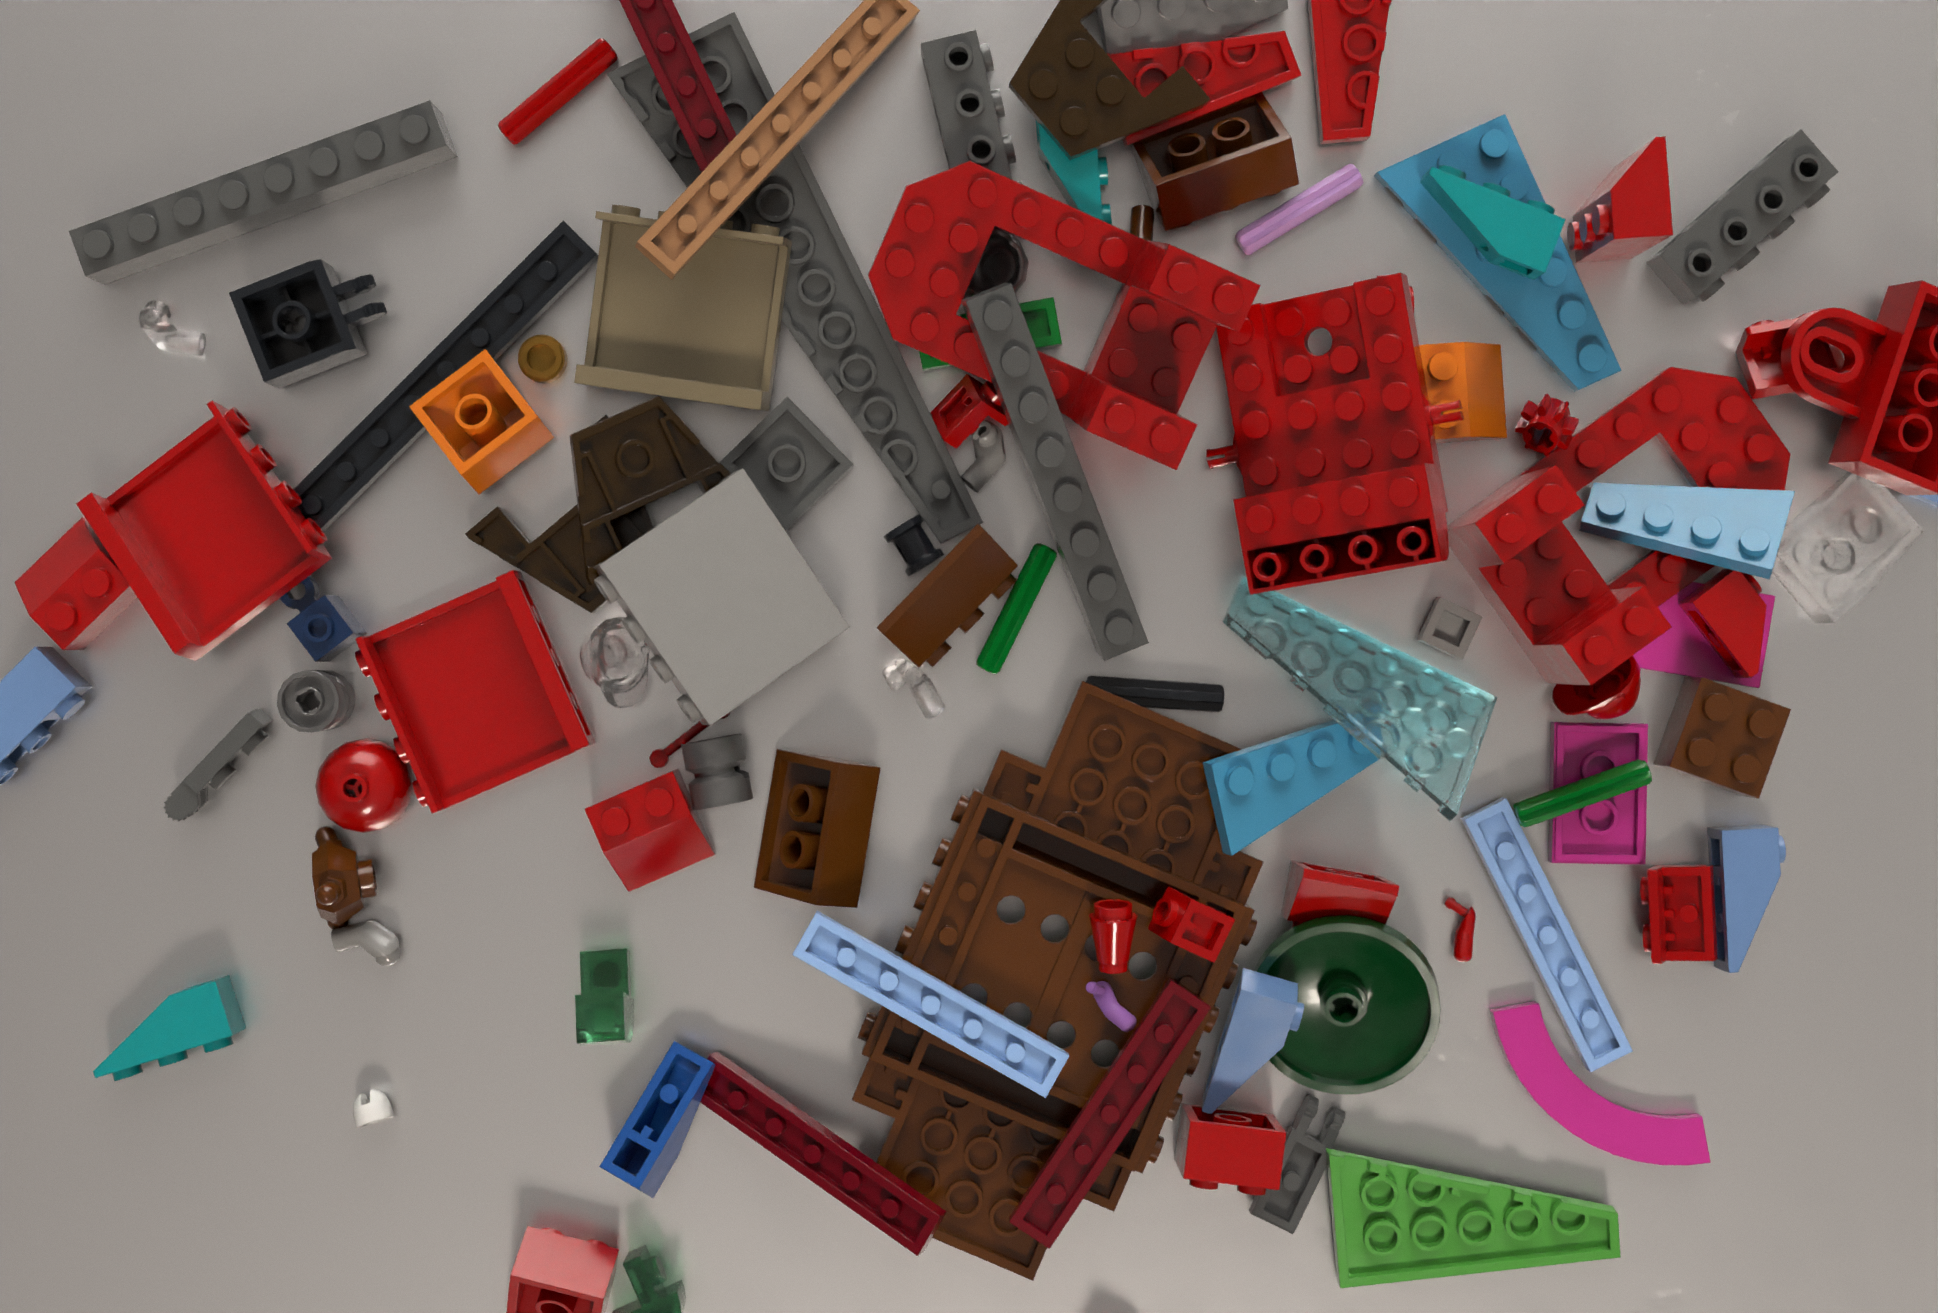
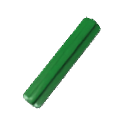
[976,543,1057,674]
[1513,759,1652,827]

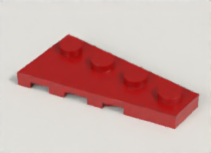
[1308,0,1392,144]
[1107,31,1302,147]

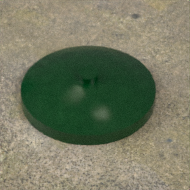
[1254,915,1441,1095]

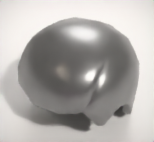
[966,229,1029,295]

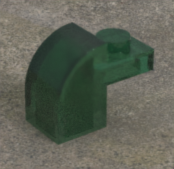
[575,948,634,1046]
[612,1245,686,1313]

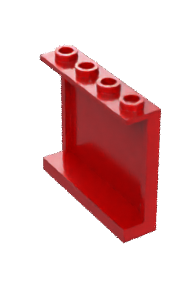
[76,400,332,661]
[355,570,596,813]

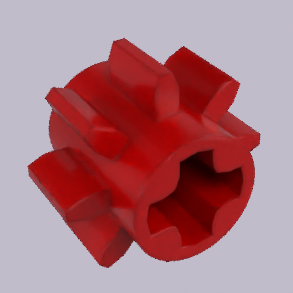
[1515,394,1579,456]

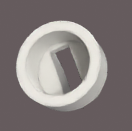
[353,1089,394,1128]

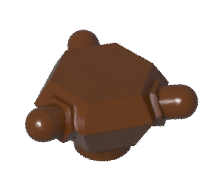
[312,826,377,929]

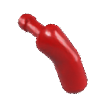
[1444,897,1476,962]

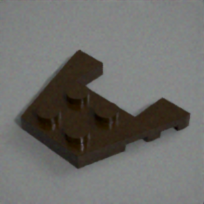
[1009,0,1210,160]
[569,396,731,585]
[465,415,655,613]

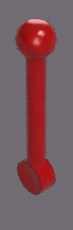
[649,712,731,768]

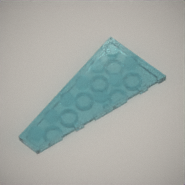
[1222,576,1497,821]

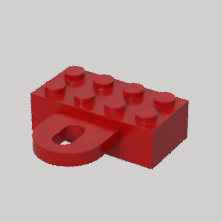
[1781,280,1938,495]

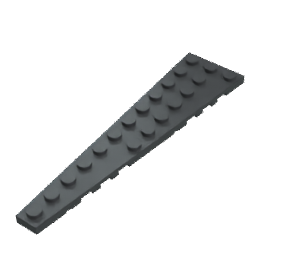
[607,12,983,544]

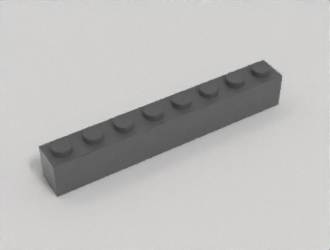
[69,100,458,285]
[961,283,1149,661]

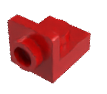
[930,374,1008,449]
[1148,887,1236,963]

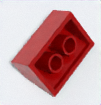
[1567,136,1673,263]

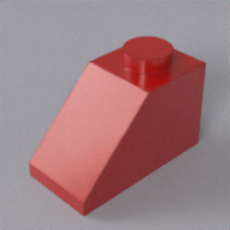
[1679,569,1767,678]

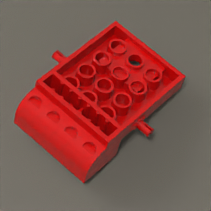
[1206,272,1464,595]

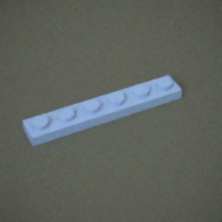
[1461,797,1633,1072]
[792,911,1069,1098]

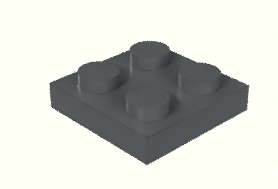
[720,396,854,531]

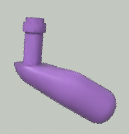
[1086,981,1137,1032]

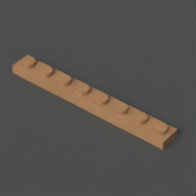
[635,0,920,280]

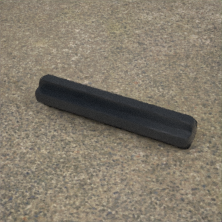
[1086,676,1224,712]

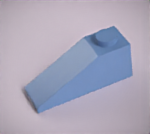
[1707,824,1786,973]
[1202,968,1304,1114]

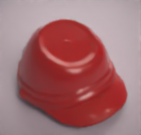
[1552,656,1641,719]

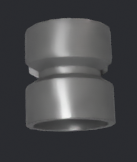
[277,670,355,733]
[681,733,753,810]

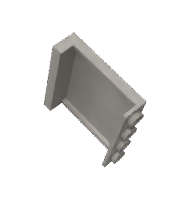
[594,468,850,726]

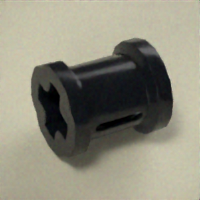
[884,514,945,577]

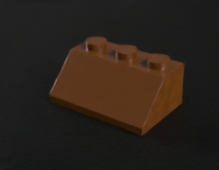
[1130,93,1299,231]
[877,524,1018,668]
[754,749,880,908]

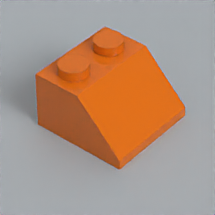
[1419,342,1507,443]
[409,349,555,494]

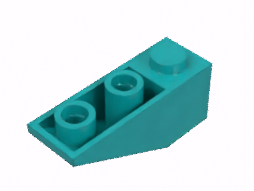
[1035,119,1112,225]
[1420,165,1566,280]
[93,975,246,1081]

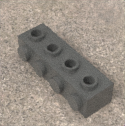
[921,30,1022,229]
[1646,129,1839,304]

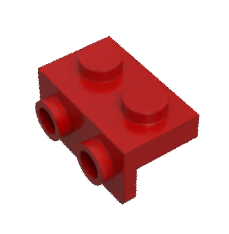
[1735,313,1844,399]
[1640,865,1718,964]

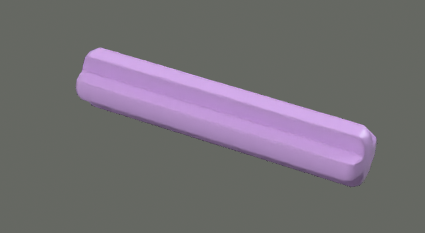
[1235,164,1364,255]

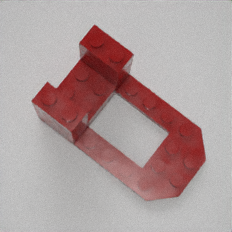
[868,161,1261,470]
[1447,367,1791,685]

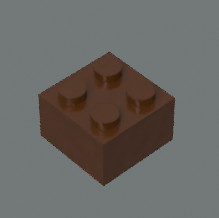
[1653,676,1791,799]

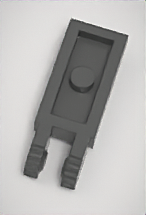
[163,709,272,822]
[1249,1094,1346,1234]

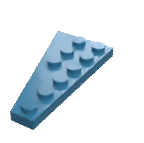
[1374,114,1622,392]

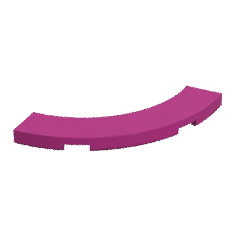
[1489,1001,1711,1165]

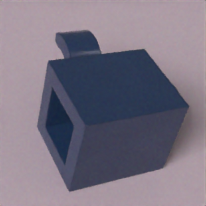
[280,576,367,662]

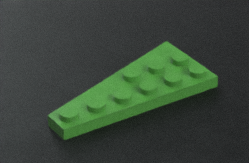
[1326,1148,1621,1288]

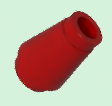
[1089,899,1137,974]

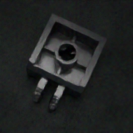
[229,259,387,389]

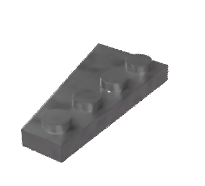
[1098,0,1288,54]

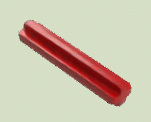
[498,38,618,145]

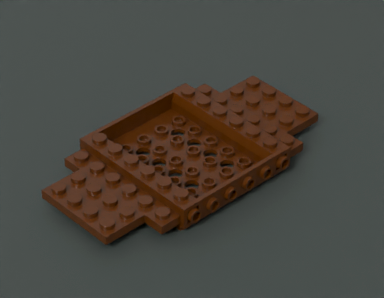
[852,681,1263,1281]

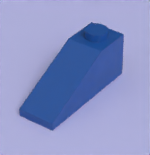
[599,1041,715,1199]

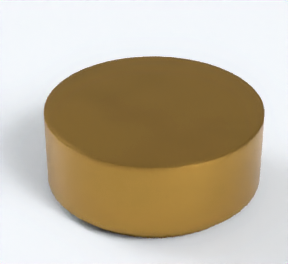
[518,335,567,383]

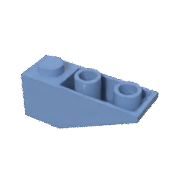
[0,647,92,786]

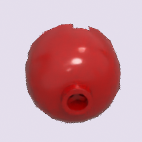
[315,738,414,833]

